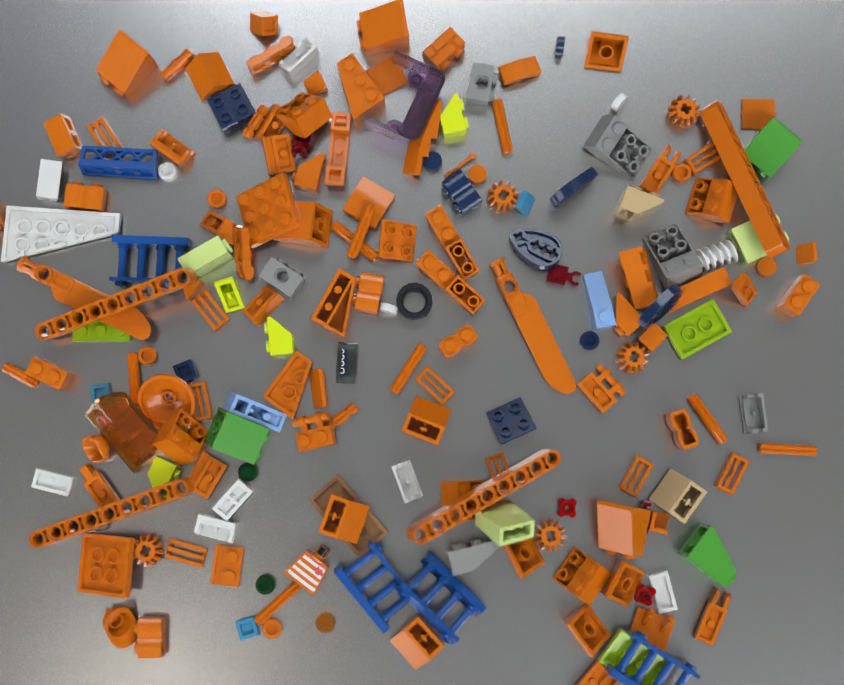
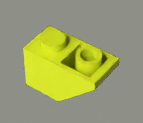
[440,93,469,139]
[264,317,295,357]
[148,456,181,498]

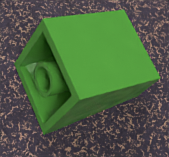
[744,116,803,178]
[204,407,269,465]
[678,523,737,587]

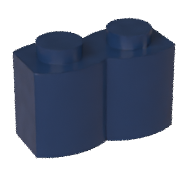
[441,169,482,215]

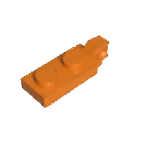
[79,463,121,513]

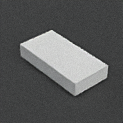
[31,468,75,497]
[648,570,678,614]

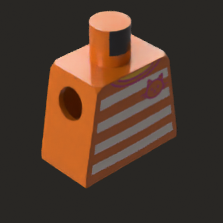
[284,545,330,595]

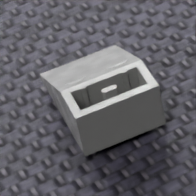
[583,115,653,180]
[642,222,703,289]
[447,537,500,576]

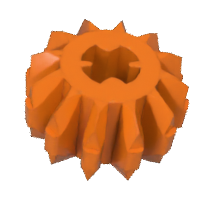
[668,95,700,128]
[487,180,519,213]
[616,341,649,374]
[534,519,567,553]
[133,533,165,567]

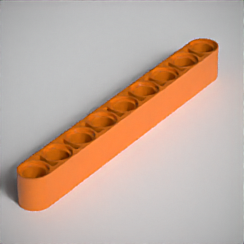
[700,100,790,259]
[35,268,197,340]
[406,449,561,544]
[29,478,195,548]

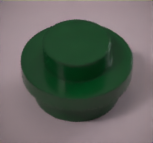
[238,462,258,482]
[256,575,275,595]

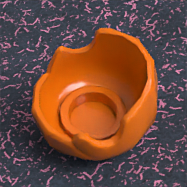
[82,434,110,463]

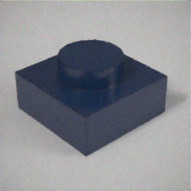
[173,359,199,382]

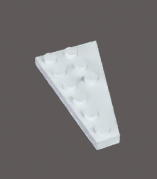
[1,206,122,263]

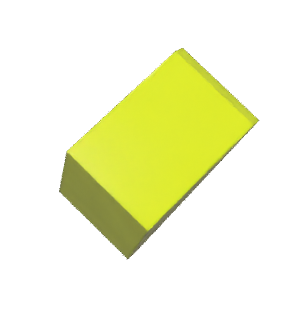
[214,276,245,313]

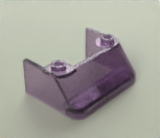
[364,51,445,142]

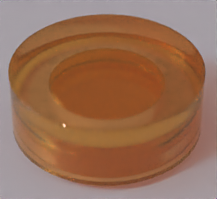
[316,612,336,633]

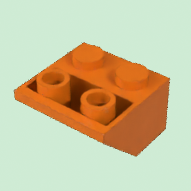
[275,92,333,139]
[685,177,738,223]
[402,396,452,445]
[152,408,208,467]
[440,480,485,521]
[318,493,370,544]
[552,546,612,606]
[389,613,445,670]

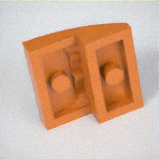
[342,176,395,229]

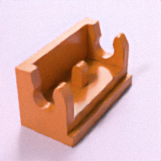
[43,113,82,158]
[149,129,196,169]

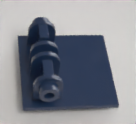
[207,83,256,130]
[486,397,537,445]

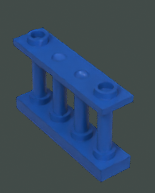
[109,235,192,287]
[334,539,420,634]
[395,552,487,645]
[605,630,701,685]

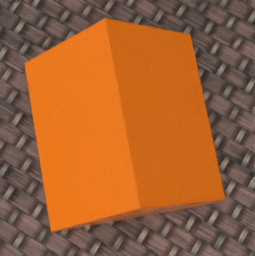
[584,31,629,72]
[185,52,235,101]
[503,538,545,579]
[601,558,645,607]
[563,604,610,658]

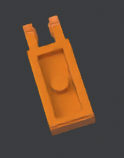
[246,35,295,75]
[639,144,682,194]
[232,225,254,280]
[693,588,732,646]

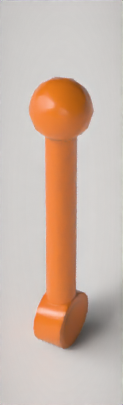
[444,152,476,179]

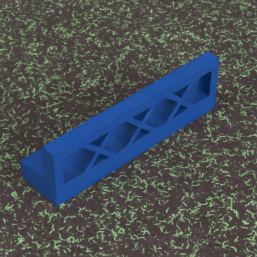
[78,145,159,179]

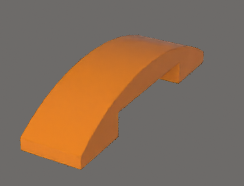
[324,111,351,186]

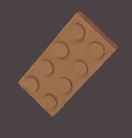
[308,474,389,558]

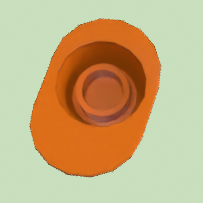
[102,607,138,649]

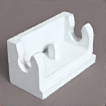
[279,37,319,78]
[36,159,63,201]
[392,460,423,503]
[212,476,253,521]
[194,513,239,544]

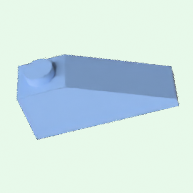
[583,271,616,330]
[222,391,287,432]

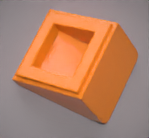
[303,70,328,96]
[796,242,818,265]
[183,279,205,301]

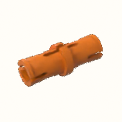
[159,48,195,82]

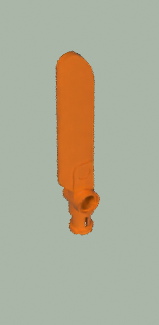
[16,256,152,340]
[489,257,576,394]

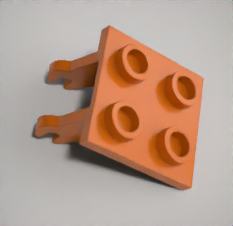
[630,607,675,651]

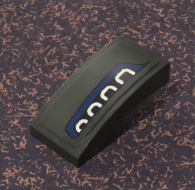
[336,342,358,384]

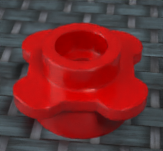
[557,498,577,518]
[634,583,656,606]

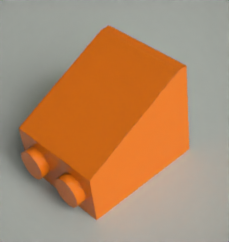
[356,0,410,56]
[96,30,158,99]
[274,201,333,248]
[597,500,651,560]

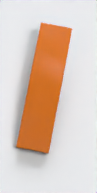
[403,99,442,175]
[666,267,732,315]

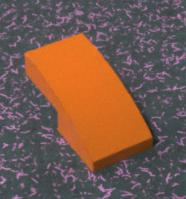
[498,56,541,85]

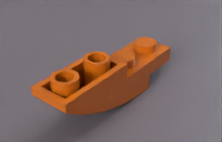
[424,205,480,280]
[415,249,486,314]

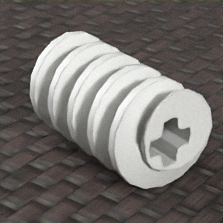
[695,240,738,271]

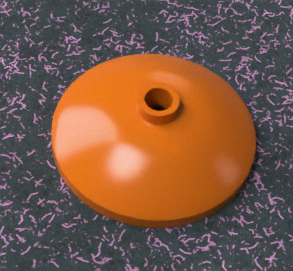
[138,374,196,427]

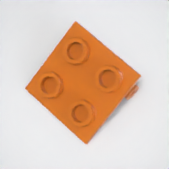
[378,219,417,263]

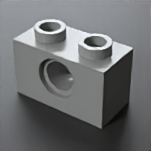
[465,62,497,107]
[259,257,305,299]

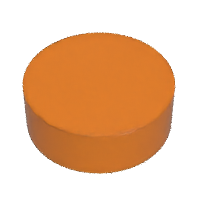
[671,163,691,183]
[468,164,487,184]
[207,189,227,209]
[756,257,777,277]
[138,346,158,366]
[262,618,283,639]

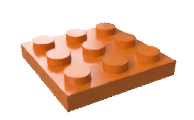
[236,172,301,248]
[77,533,135,599]

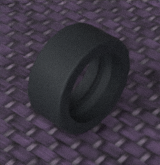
[396,283,432,320]

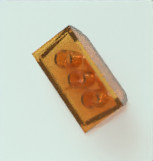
[84,392,158,473]

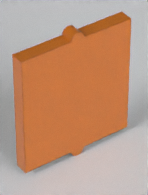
[366,56,409,96]
[740,98,777,130]

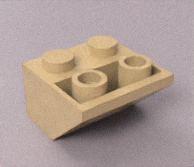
[613,185,664,221]
[648,468,707,524]

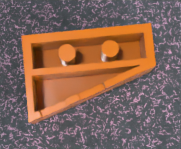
[337,53,385,126]
[619,246,658,310]
[310,268,356,338]

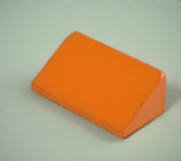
[254,104,285,141]
[242,284,284,326]
[309,368,328,409]

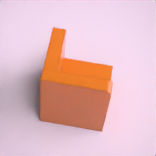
[250,11,278,36]
[638,323,668,353]
[648,510,669,535]

